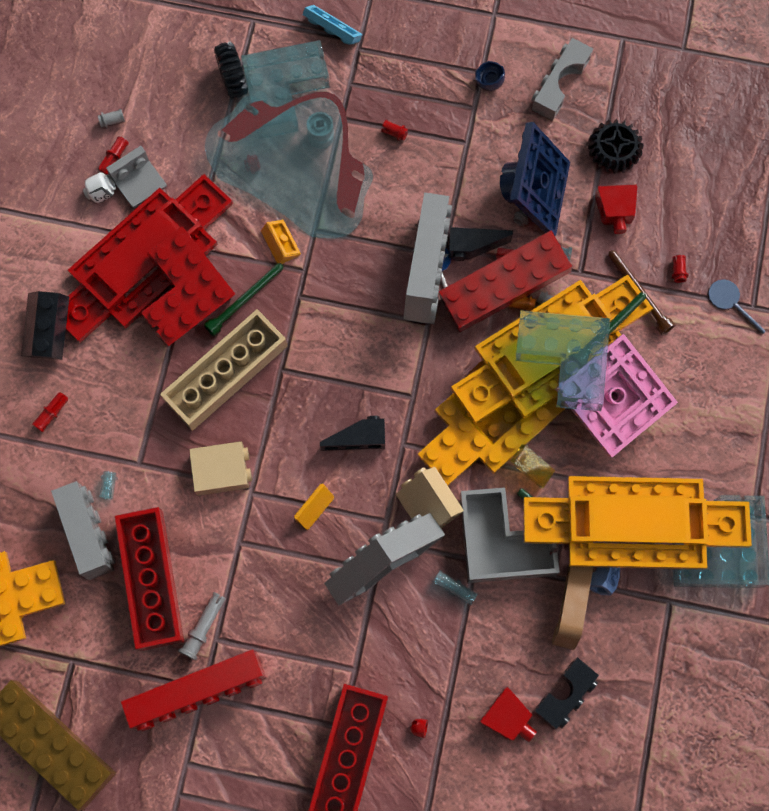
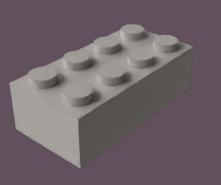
[51,481,115,580]

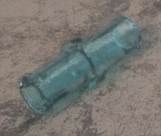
[433,570,478,606]

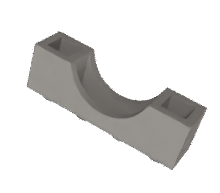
[531,38,593,121]

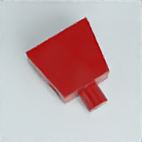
[595,184,637,234]
[479,687,537,743]

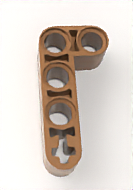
[552,565,593,650]

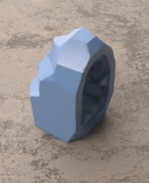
[590,567,620,596]

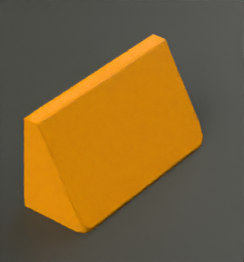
[261,219,301,264]
[294,484,334,530]

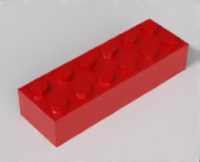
[439,230,572,332]
[115,507,185,651]
[121,649,266,732]
[309,684,388,811]

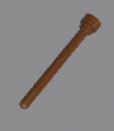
[608,250,676,335]

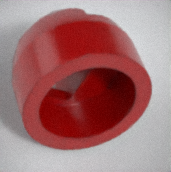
[410,718,428,738]

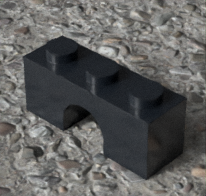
[533,657,599,730]

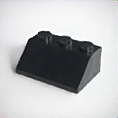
[21,291,69,360]

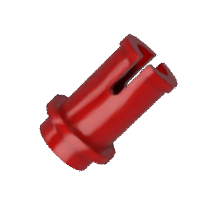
[381,120,409,141]
[672,255,689,283]

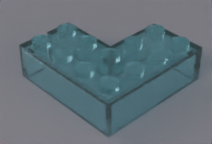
[241,40,330,139]
[516,311,610,411]
[672,495,769,588]

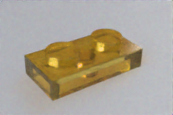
[510,444,555,488]

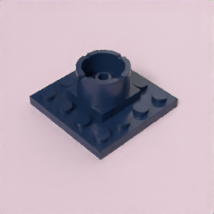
[500,122,570,236]

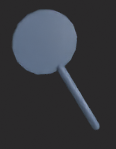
[708,279,765,334]

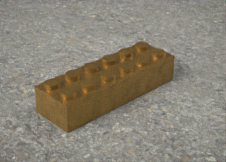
[0,680,116,811]

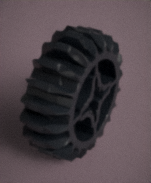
[214,42,248,98]
[588,119,644,174]

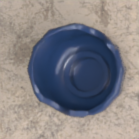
[475,61,505,91]

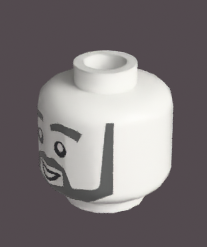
[83,172,116,203]

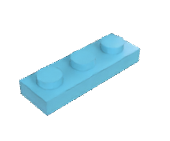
[302,5,363,45]

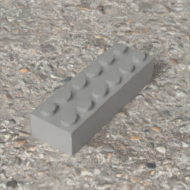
[403,192,452,323]

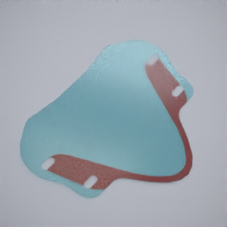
[205,92,373,239]

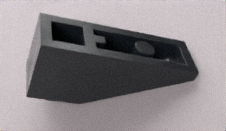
[449,227,513,261]
[320,416,385,451]

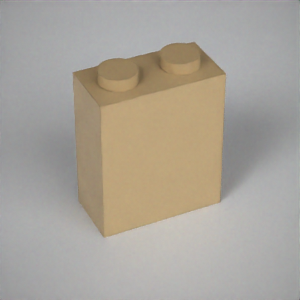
[190,441,252,496]
[396,467,464,529]

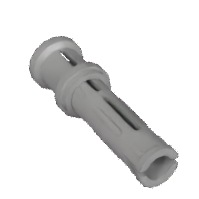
[178,592,226,661]

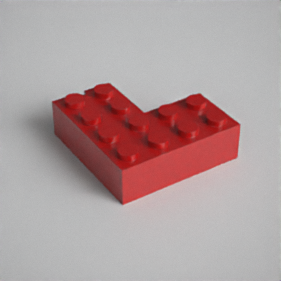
[140,226,235,347]

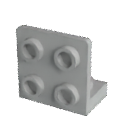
[106,146,167,208]

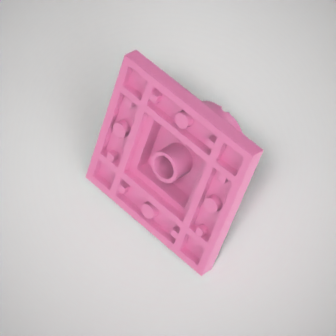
[555,334,678,458]

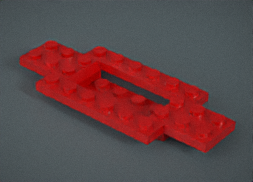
[66,174,233,343]

